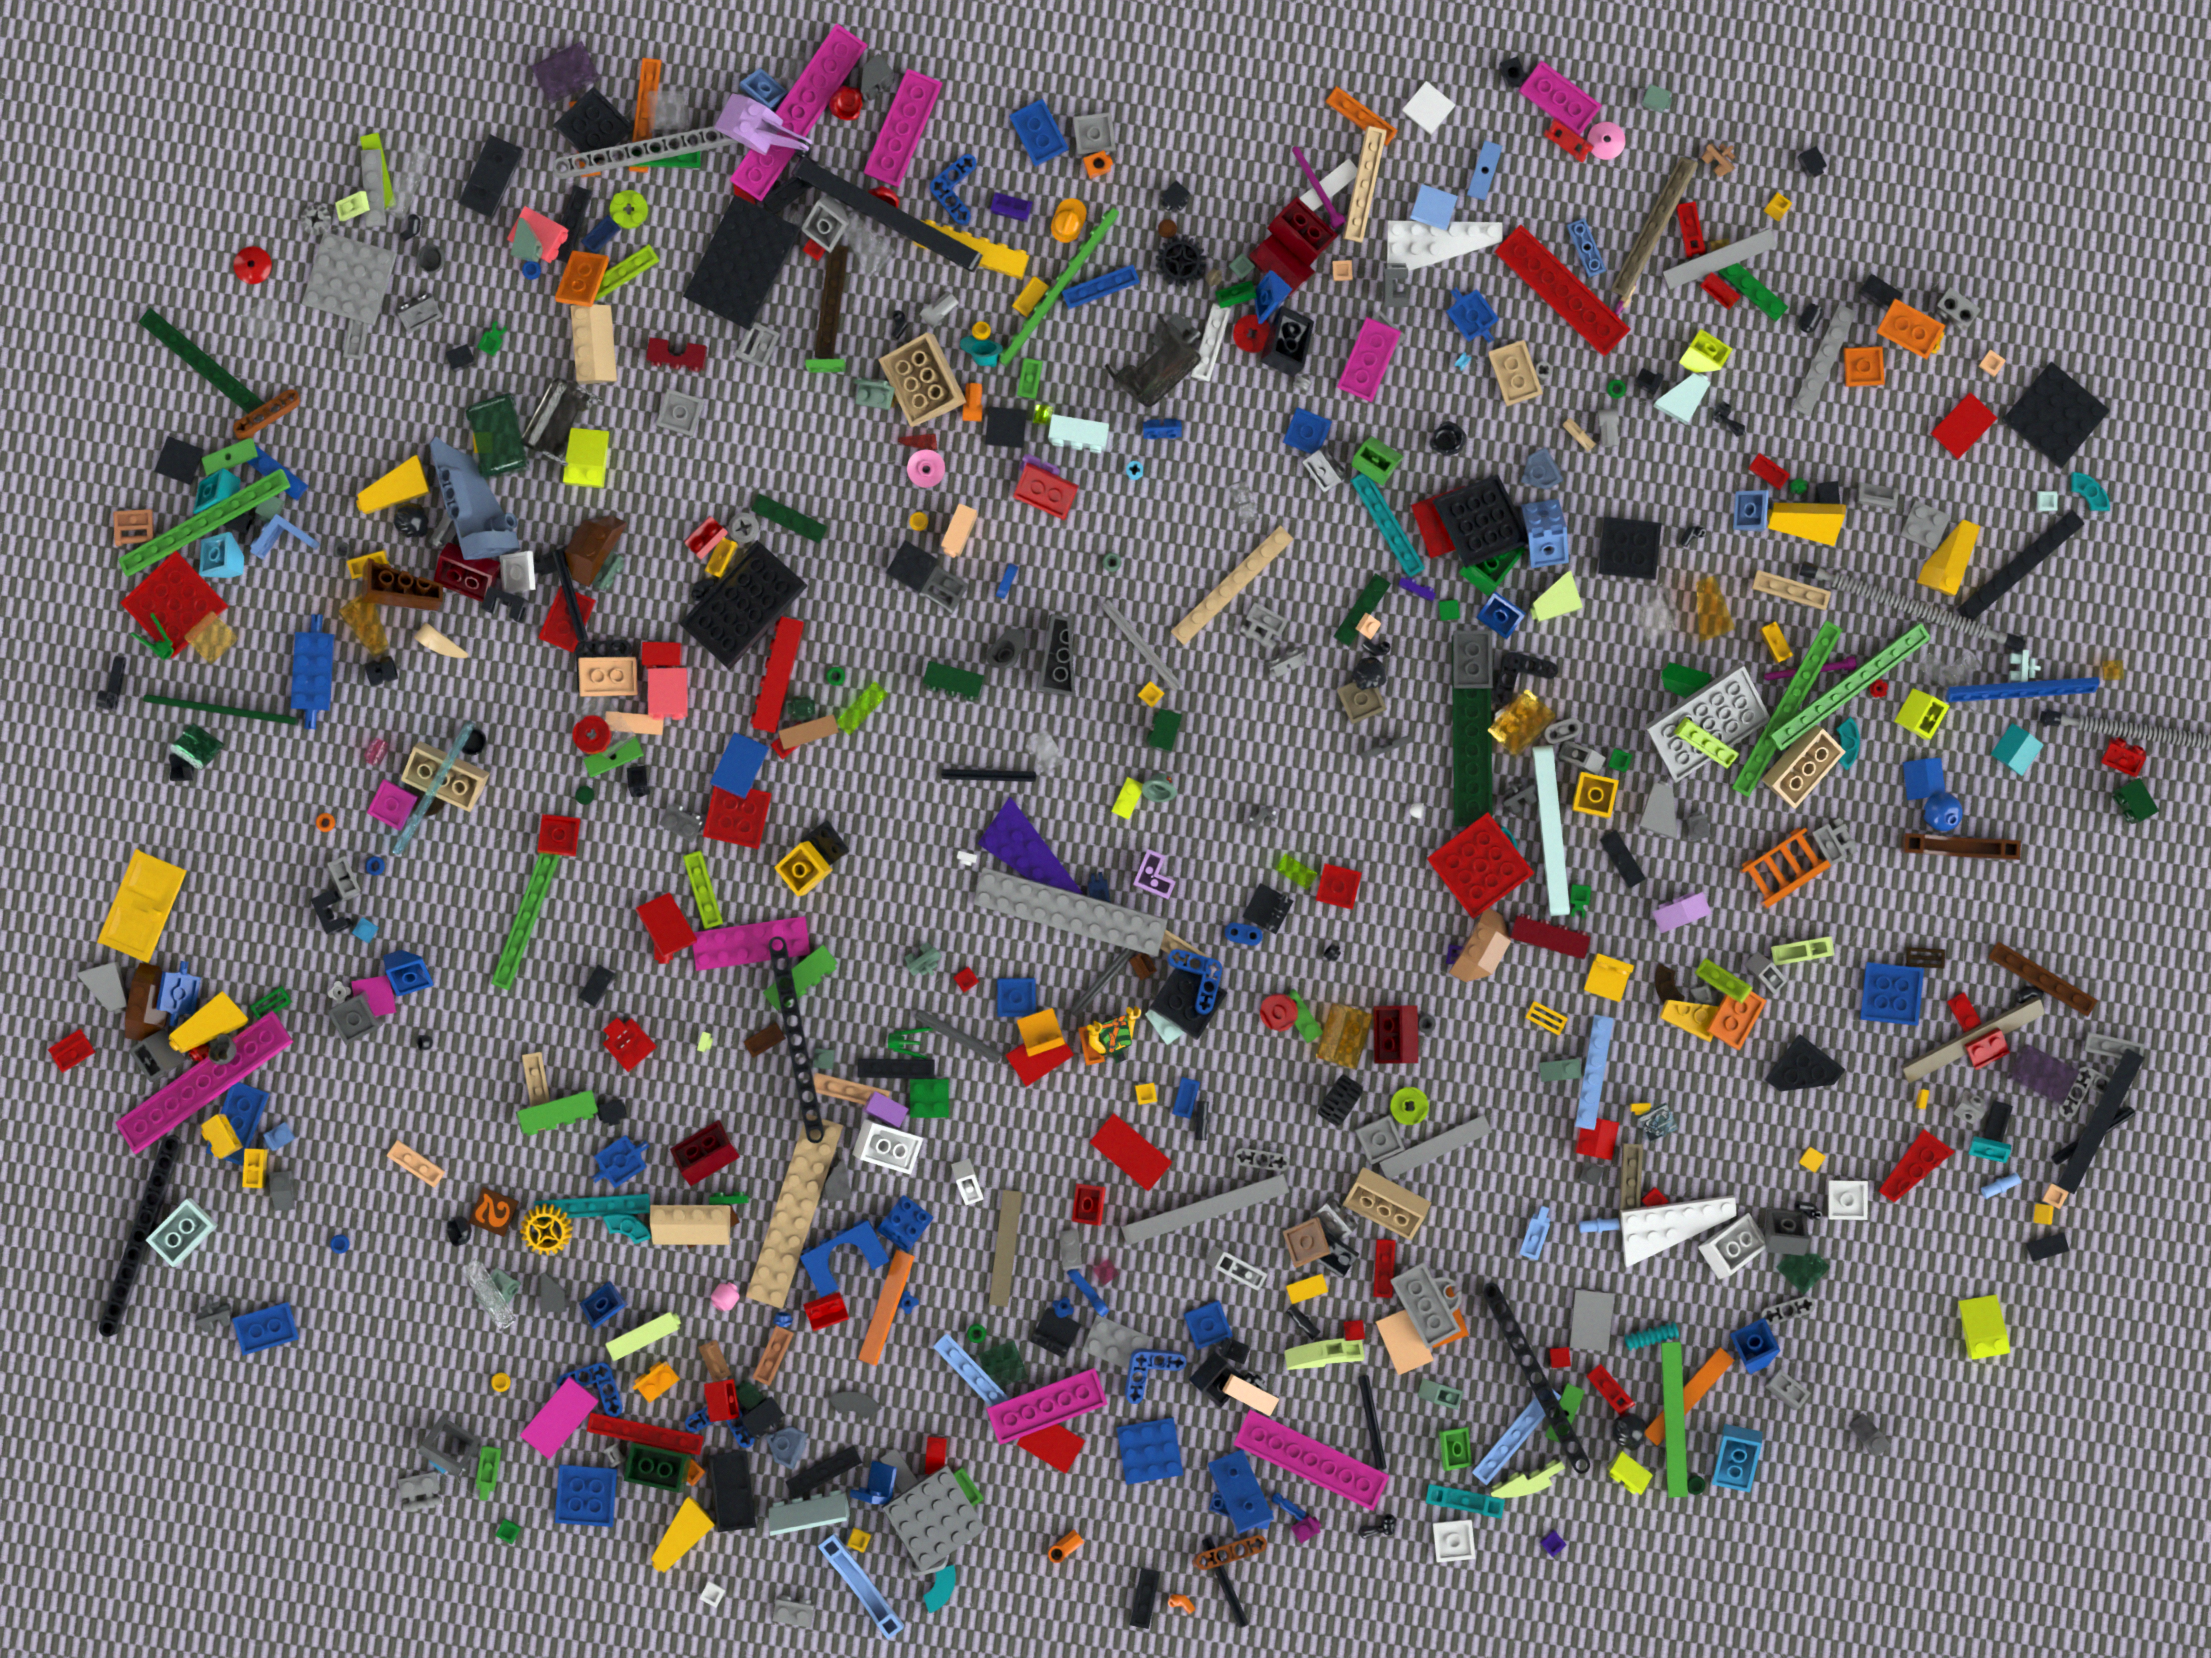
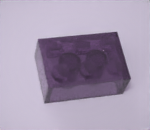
[531,41,601,105]
[2007,1044,2080,1106]

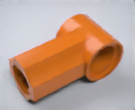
[963,383,983,422]
[1048,1529,1085,1563]

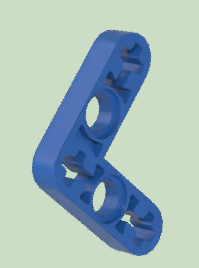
[930,154,977,226]
[1167,949,1222,1015]
[1066,1269,1110,1317]
[1125,1348,1187,1404]
[557,1362,623,1417]
[685,1405,755,1448]

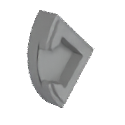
[1690,985,1714,1004]

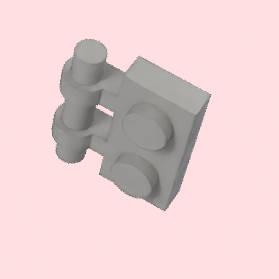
[1240,603,1288,649]
[1811,818,1858,866]
[398,1471,442,1512]

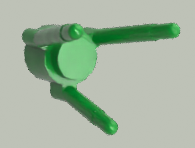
[131,613,174,660]
[888,1027,933,1060]

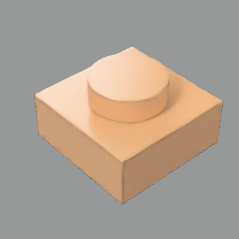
[1332,260,1353,281]
[1979,350,2006,377]
[1355,613,1381,640]
[2042,1183,2069,1209]

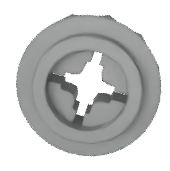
[300,205,331,235]
[728,513,759,543]

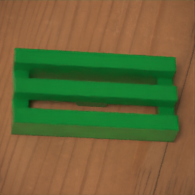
[249,986,293,1020]

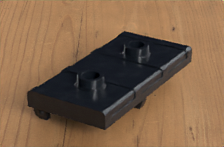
[458,134,524,220]
[708,1450,757,1533]

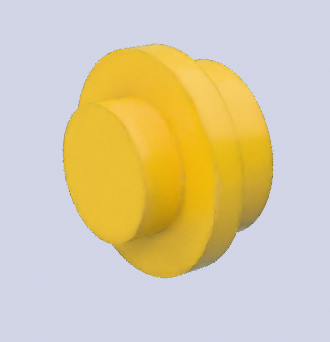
[972,321,991,340]
[909,512,928,531]
[491,1372,511,1392]

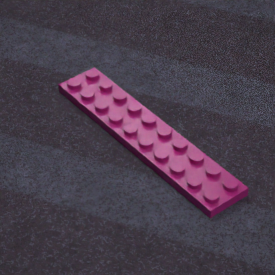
[729,23,868,202]
[115,1011,293,1154]

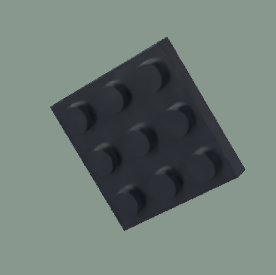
[553,86,634,164]
[1598,517,1662,580]
[1149,960,1228,1040]

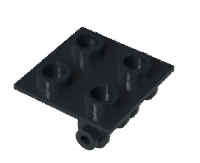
[800,820,849,866]
[1242,883,1294,934]
[1030,1307,1082,1359]

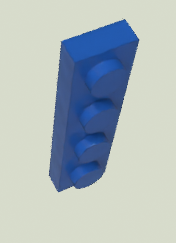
[1062,264,1140,310]
[246,445,309,501]

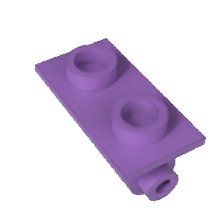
[1018,453,1060,476]

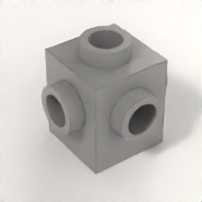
[1953,1090,1986,1125]

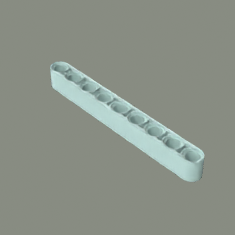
[1532,745,1570,916]

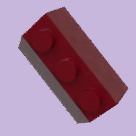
[1267,197,1338,267]
[1248,234,1316,299]
[434,542,501,603]
[1373,1005,1418,1064]
[670,1120,740,1187]

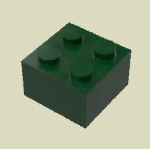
[1146,708,1182,754]
[2112,778,2159,824]

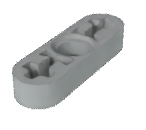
[1234,1148,1290,1171]
[1760,1296,1815,1325]

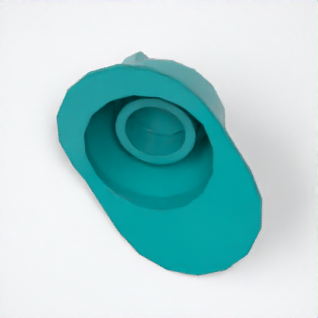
[960,335,1003,367]

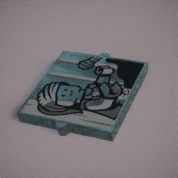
[1637,1102,1678,1142]

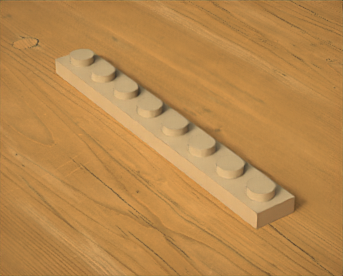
[1171,525,1293,645]

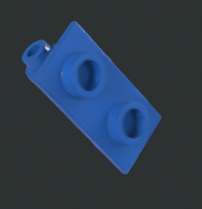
[1143,418,1182,440]

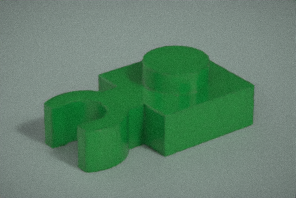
[477,321,507,357]
[1570,883,1591,918]

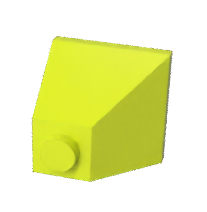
[1679,329,1733,373]

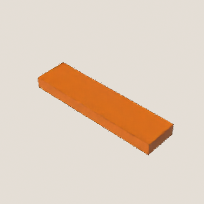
[1325,86,1398,147]

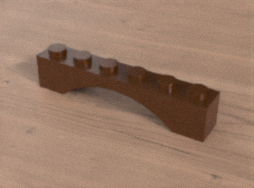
[1901,833,2021,861]

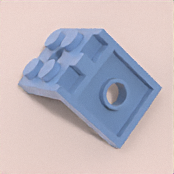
[1521,499,1569,569]
[250,514,320,560]

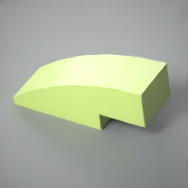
[1771,936,1835,966]

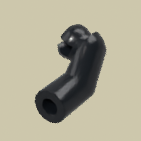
[400,214,421,242]
[1679,525,1706,547]
[2015,986,2044,1004]
[1794,1201,1822,1221]

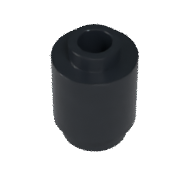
[1797,303,1823,333]

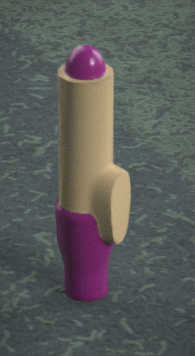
[1614,283,1636,316]

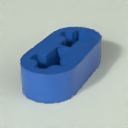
[996,563,1019,600]

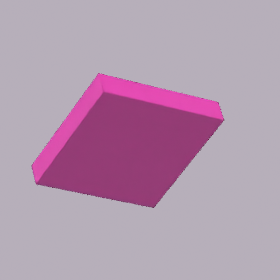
[367,779,418,831]
[351,975,397,1016]

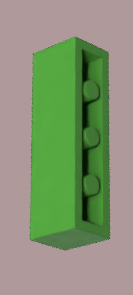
[763,945,838,1011]
[516,1090,598,1136]

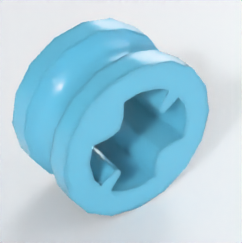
[1454,352,1472,371]

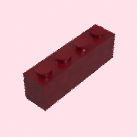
[1510,913,1591,960]

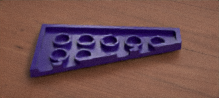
[977,797,1083,894]

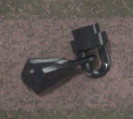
[1712,401,1746,437]
[1358,1514,1396,1539]

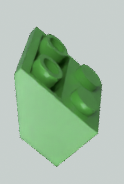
[1351,436,1404,486]

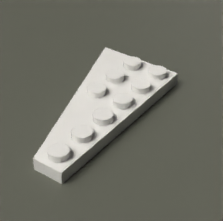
[1387,221,1502,272]
[1620,1195,1736,1267]

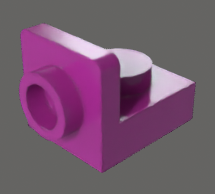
[1290,1514,1322,1544]

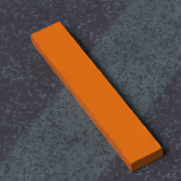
[629,58,662,173]
[858,1250,915,1366]
[1645,1347,1735,1446]

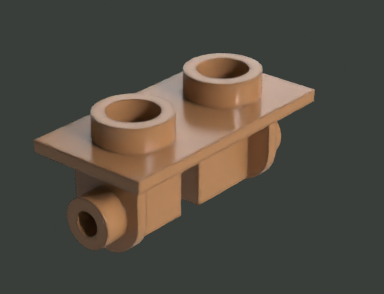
[698,1340,731,1382]

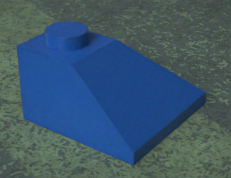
[383,950,434,997]
[1730,1317,1781,1375]

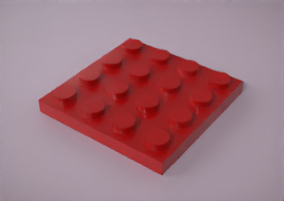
[120,551,229,659]
[1426,812,1535,919]

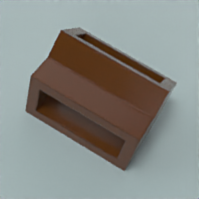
[1129,952,1157,981]

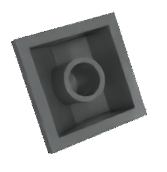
[1765,1209,1809,1256]

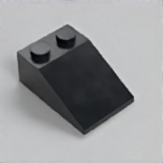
[1260,306,1314,377]

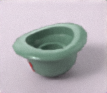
[1141,773,1177,802]

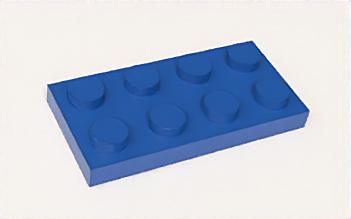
[206,1082,270,1166]

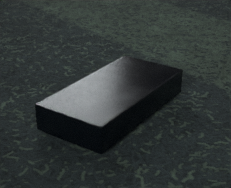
[1982,1100,2013,1142]
[2026,1232,2070,1262]

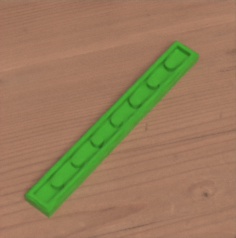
[491,853,561,991]
[1661,1341,1688,1498]

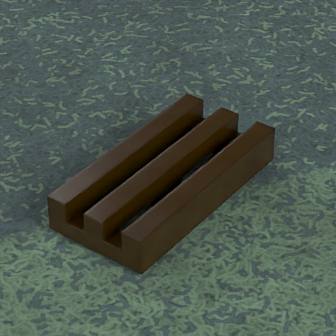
[1905,947,1945,969]

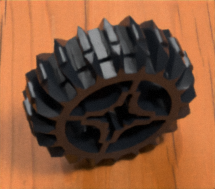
[1155,236,1207,287]

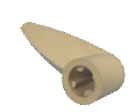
[414,622,469,658]

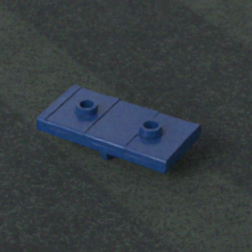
[1208,1449,1274,1534]

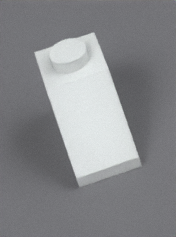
[951,1159,984,1205]

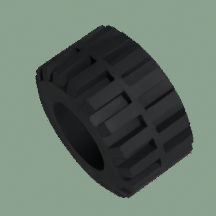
[1317,1074,1363,1127]

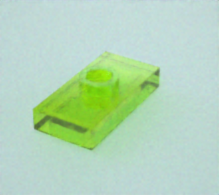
[1275,853,1317,890]

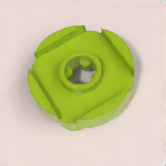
[610,190,648,229]
[1390,1087,1429,1125]

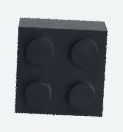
[886,540,939,594]

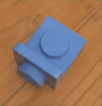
[263,1122,296,1151]

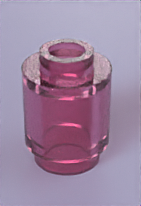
[363,737,389,766]

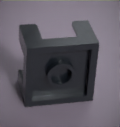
[481,586,529,623]
[311,890,353,935]

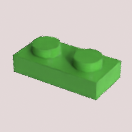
[1017,358,1043,400]

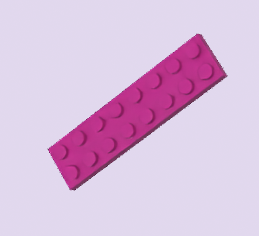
[1233,1409,1389,1511]

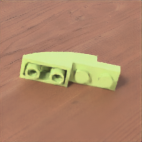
[1284,1338,1365,1370]
[1489,1459,1565,1498]

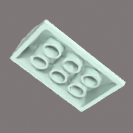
[769,1490,850,1536]

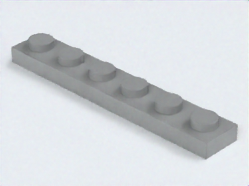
[1791,304,1856,416]

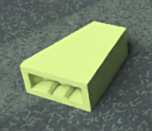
[1530,571,1583,623]

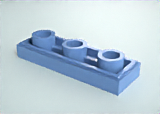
[1467,140,1503,201]
[1567,218,1606,279]

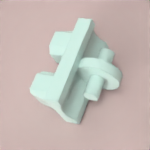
[2009,650,2041,683]

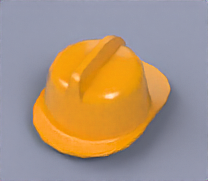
[1051,198,1087,243]

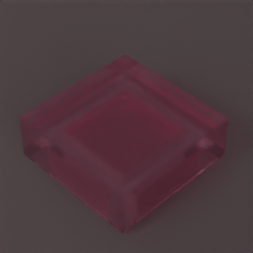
[1093,1259,1120,1285]

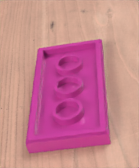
[1518,60,1602,135]
[1337,317,1402,402]
[520,1376,599,1460]

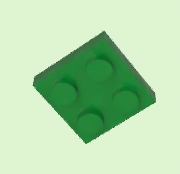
[910,1079,949,1118]

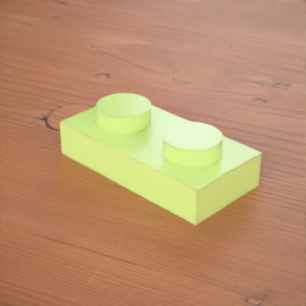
[335,191,370,221]

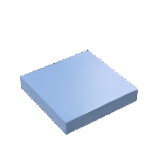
[1410,184,1458,230]

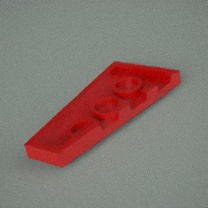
[1878,1129,1955,1203]

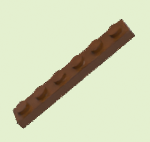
[1987,941,2098,1017]

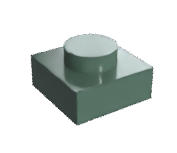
[1229,253,1256,281]
[813,1048,835,1069]

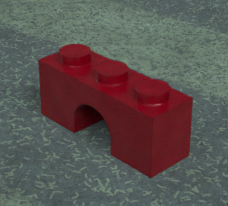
[646,337,708,373]

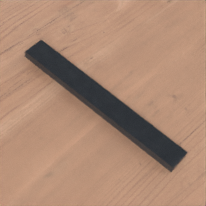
[2056,1048,2145,1194]

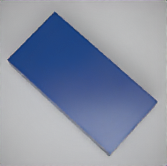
[1172,1077,1200,1119]

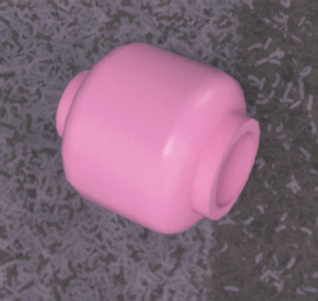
[711,1282,739,1312]

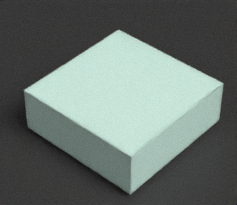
[2037,491,2058,511]

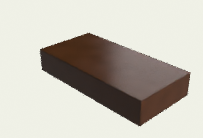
[743,1022,786,1058]

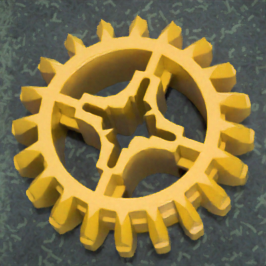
[520,1203,573,1256]

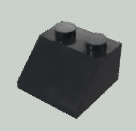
[1189,1351,1244,1408]

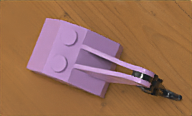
[714,93,819,165]

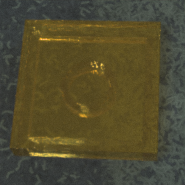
[184,611,239,664]

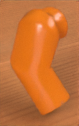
[1167,1594,1196,1615]

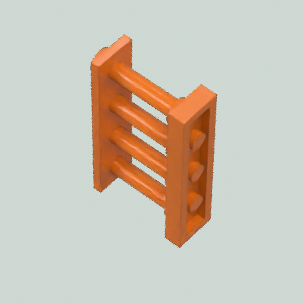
[1739,827,1831,909]

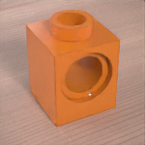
[1083,150,1113,179]

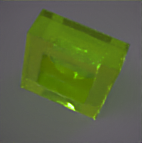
[1033,404,1054,426]

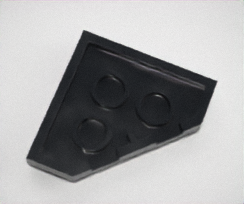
[1764,1034,1846,1092]

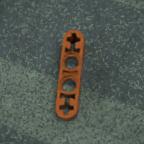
[233,389,301,442]
[1192,1535,1267,1570]

